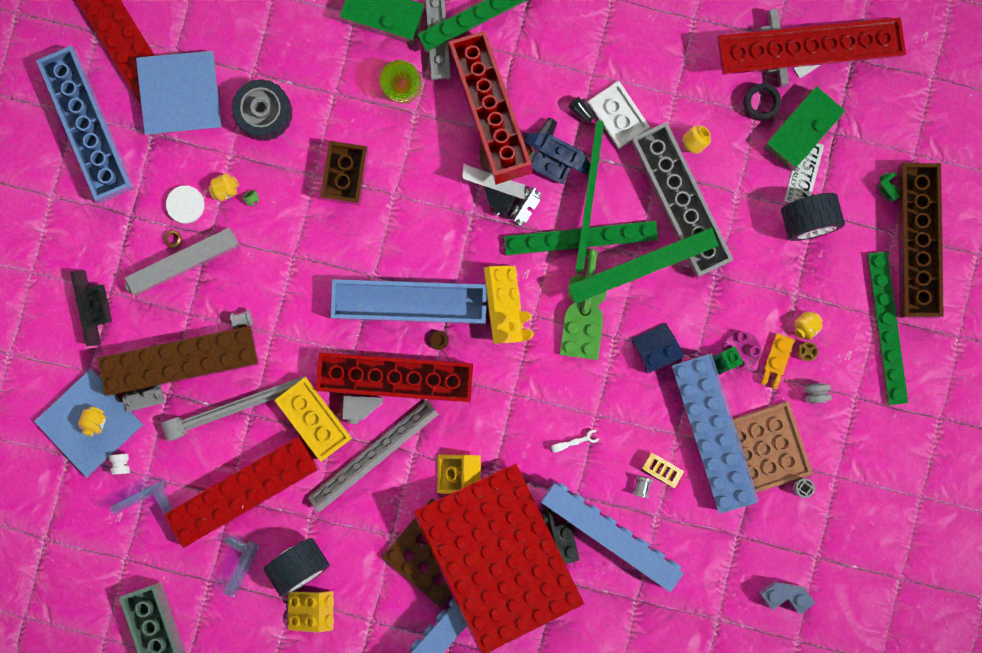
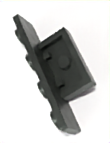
[71,270,112,346]
[539,508,580,564]

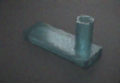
[110,479,173,515]
[223,534,261,597]

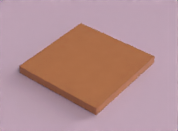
[733,401,813,492]

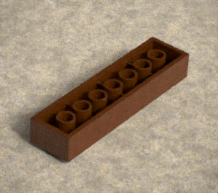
[898,163,944,318]
[97,326,260,397]

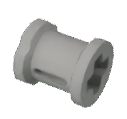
[230,309,253,329]
[632,476,653,498]

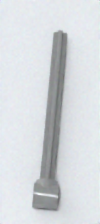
[161,376,304,442]

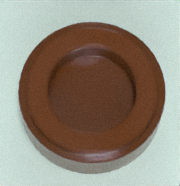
[429,331,449,350]

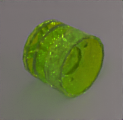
[380,60,423,104]

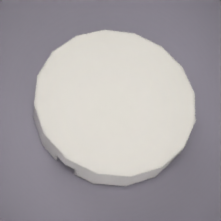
[166,186,205,224]

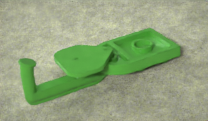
[560,249,607,360]

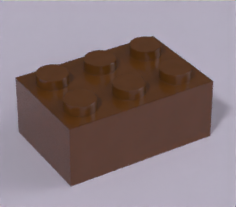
[321,141,369,206]

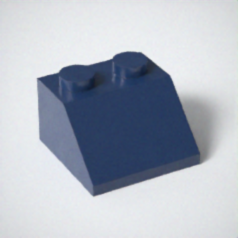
[631,323,684,374]

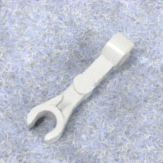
[551,430,599,453]

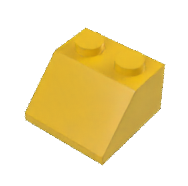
[437,455,481,494]

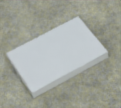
[587,81,651,149]

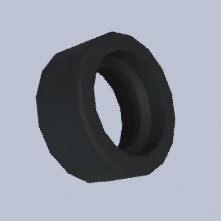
[743,83,781,121]

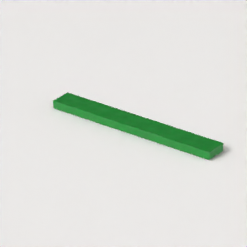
[575,120,604,274]
[568,228,719,304]

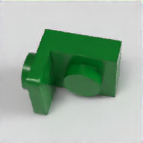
[876,172,900,203]
[713,346,743,374]

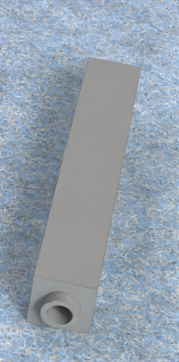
[125,228,240,296]

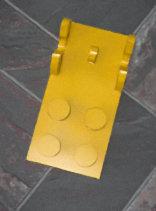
[484,266,534,344]
[274,377,352,462]

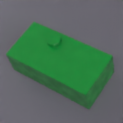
[340,0,425,45]
[764,86,846,171]

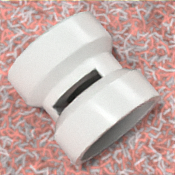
[109,454,130,475]

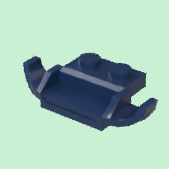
[523,132,590,184]

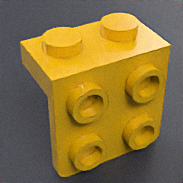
[288,591,334,632]

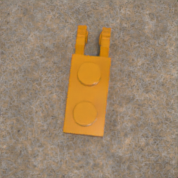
[761,333,795,389]

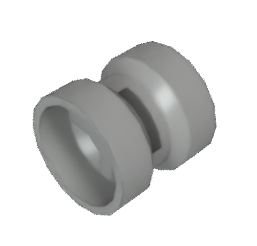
[793,478,815,498]

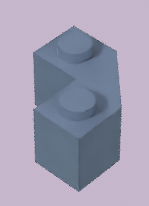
[758,581,815,614]

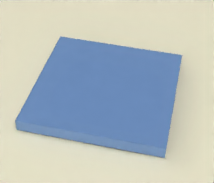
[136,51,222,135]
[34,369,144,478]

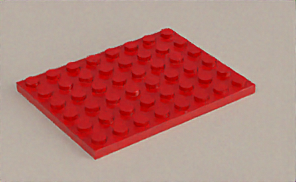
[413,464,585,653]

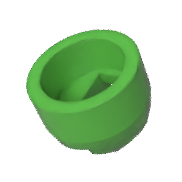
[242,190,259,206]

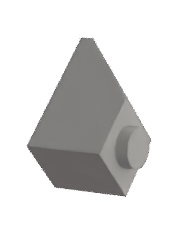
[343,396,384,424]

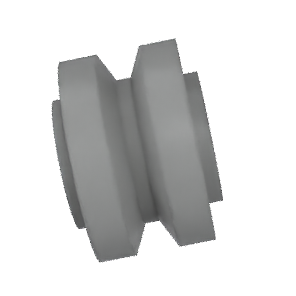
[803,383,832,404]

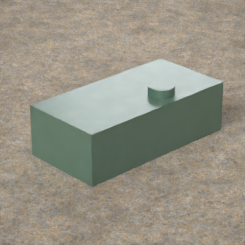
[119,582,186,653]

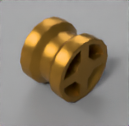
[797,342,818,361]

